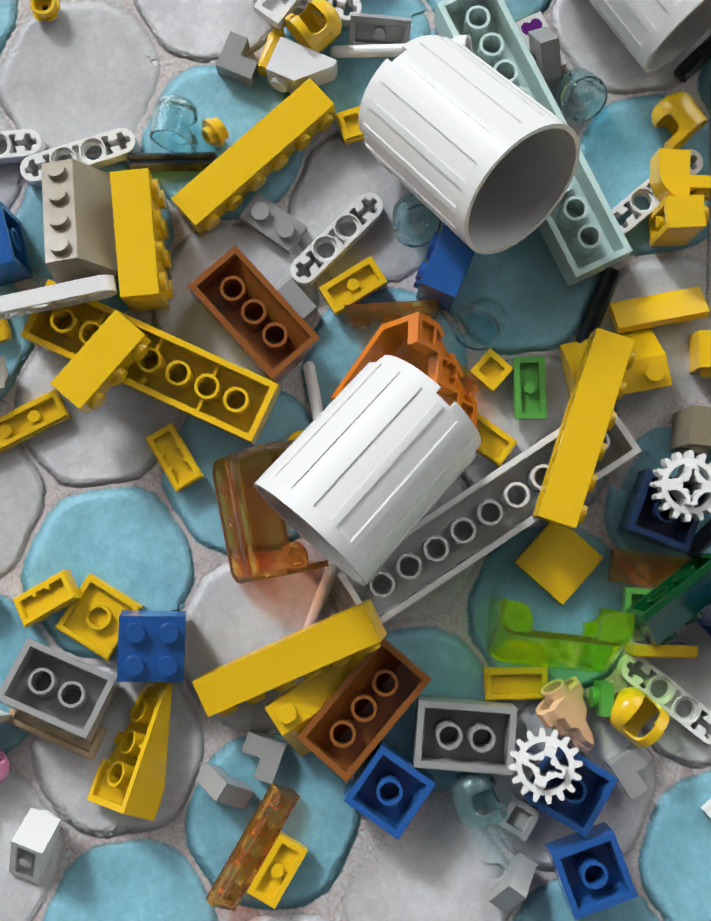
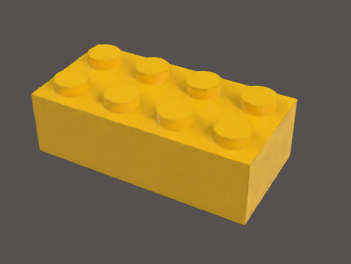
[110,168,174,312]

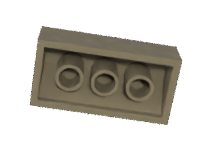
[41,159,118,284]

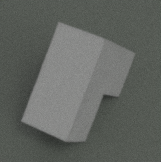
[528,26,562,81]
[216,31,259,87]
[277,279,318,322]
[241,728,287,785]
[605,743,654,800]
[196,762,254,810]
[489,852,537,913]

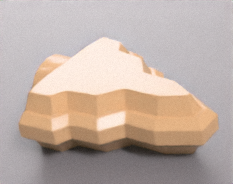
[535,676,594,755]

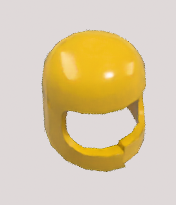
[283,0,342,53]
[651,91,708,149]
[607,687,670,748]

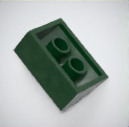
[624,553,711,645]

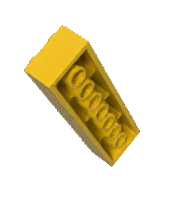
[20,279,281,446]

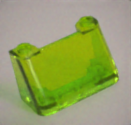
[486,596,635,672]

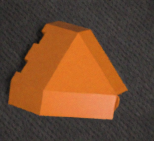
[330,311,477,428]

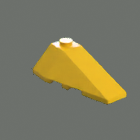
[265,650,366,757]
[87,682,172,821]

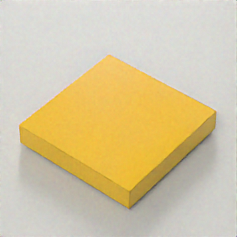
[514,522,604,605]
[55,573,144,661]

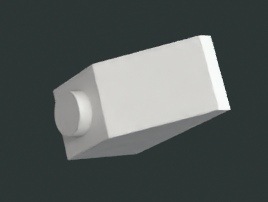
[266,37,337,93]
[9,807,61,884]

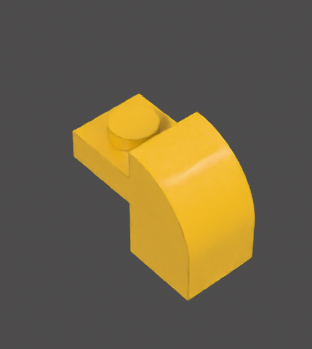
[649,148,711,202]

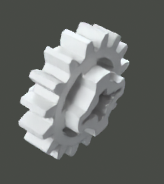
[650,450,711,522]
[508,727,583,804]

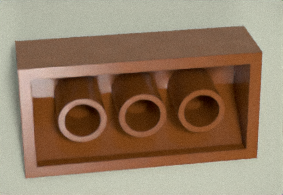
[188,245,320,383]
[297,638,432,782]

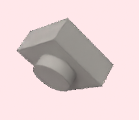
[496,793,542,842]

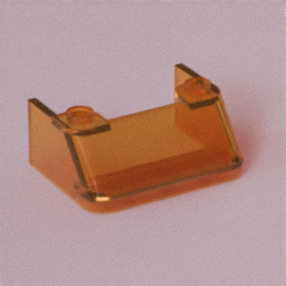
[212,440,329,584]

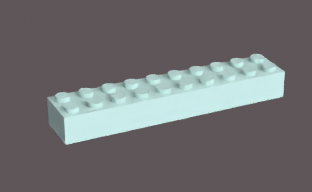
[434,0,633,287]

